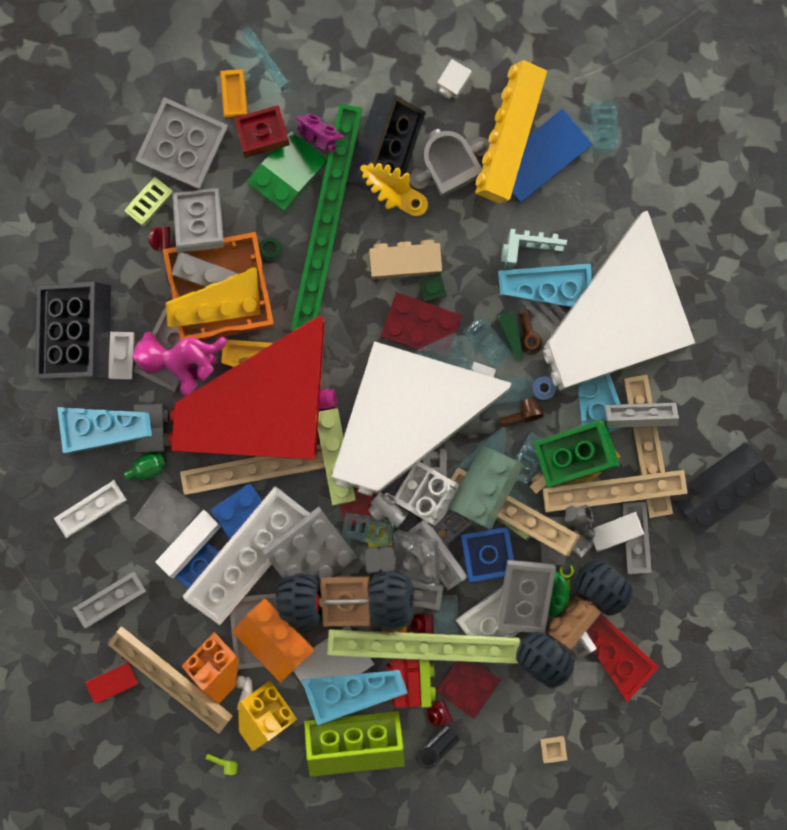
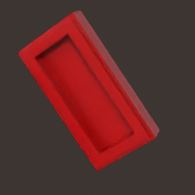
[85,662,139,704]

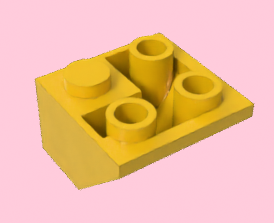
[238,680,297,751]

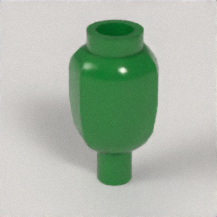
[124,452,167,481]

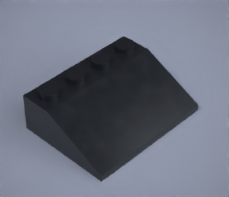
[35,282,111,380]

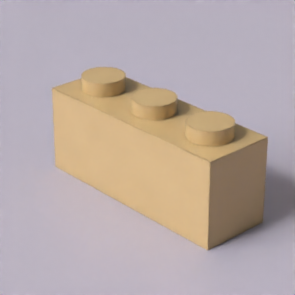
[369,240,442,280]

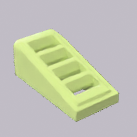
[124,177,173,228]

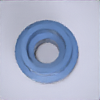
[532,376,556,400]

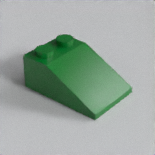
[247,132,328,215]
[533,420,620,488]

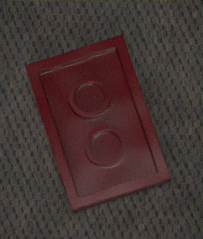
[380,292,462,360]

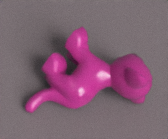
[132,332,227,397]

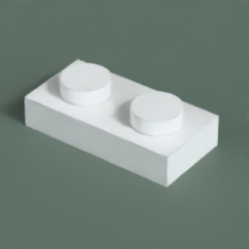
[109,332,135,380]

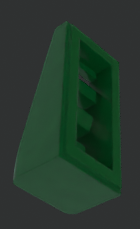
[496,312,523,362]

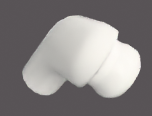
[236,676,253,709]

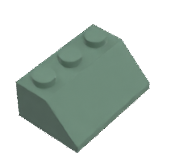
[449,445,523,530]

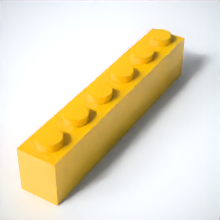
[475,60,547,204]

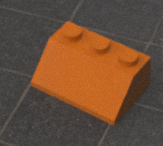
[232,598,315,683]

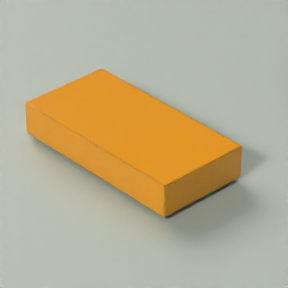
[220,69,247,118]

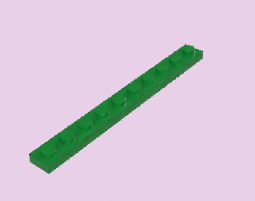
[291,103,363,332]

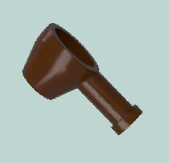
[518,310,543,355]
[499,398,545,429]

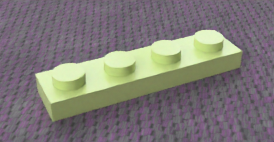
[318,408,356,506]

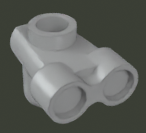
[369,492,409,527]

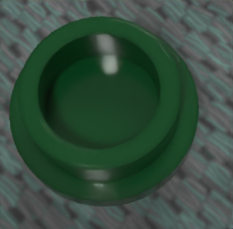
[259,237,282,261]

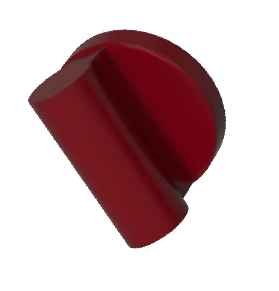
[148,227,171,251]
[411,614,433,634]
[427,699,453,728]

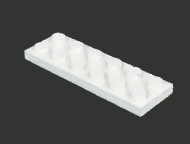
[183,487,310,625]

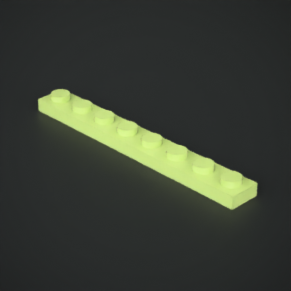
[327,629,520,664]

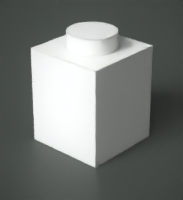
[437,59,472,99]

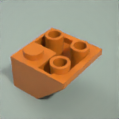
[182,632,239,704]

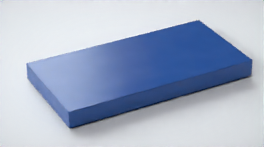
[512,109,592,204]

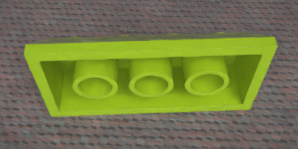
[304,711,405,777]

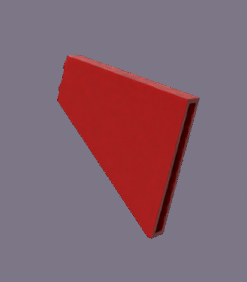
[168,316,325,460]

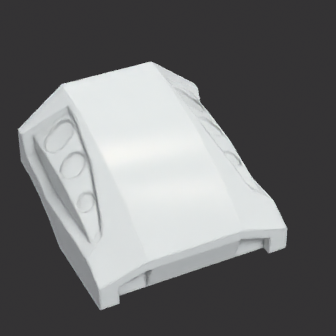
[393,462,459,526]

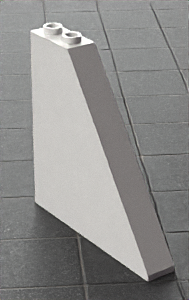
[543,211,695,390]
[332,342,511,496]

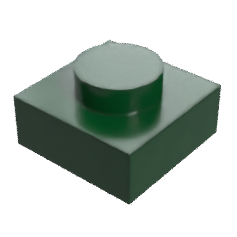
[418,273,447,302]

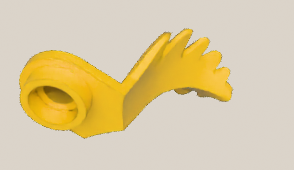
[361,163,428,217]

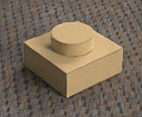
[529,472,546,495]
[540,736,567,763]

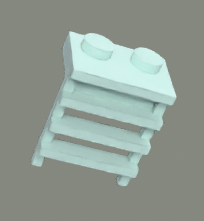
[501,229,567,269]

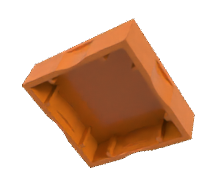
[163,232,274,341]

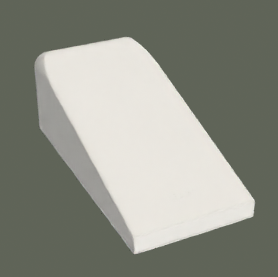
[592,512,644,552]

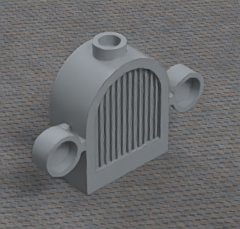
[410,129,490,198]

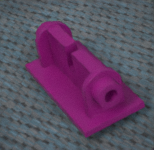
[296,114,344,153]

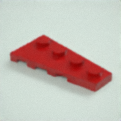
[586,613,659,702]

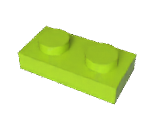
[420,659,436,707]

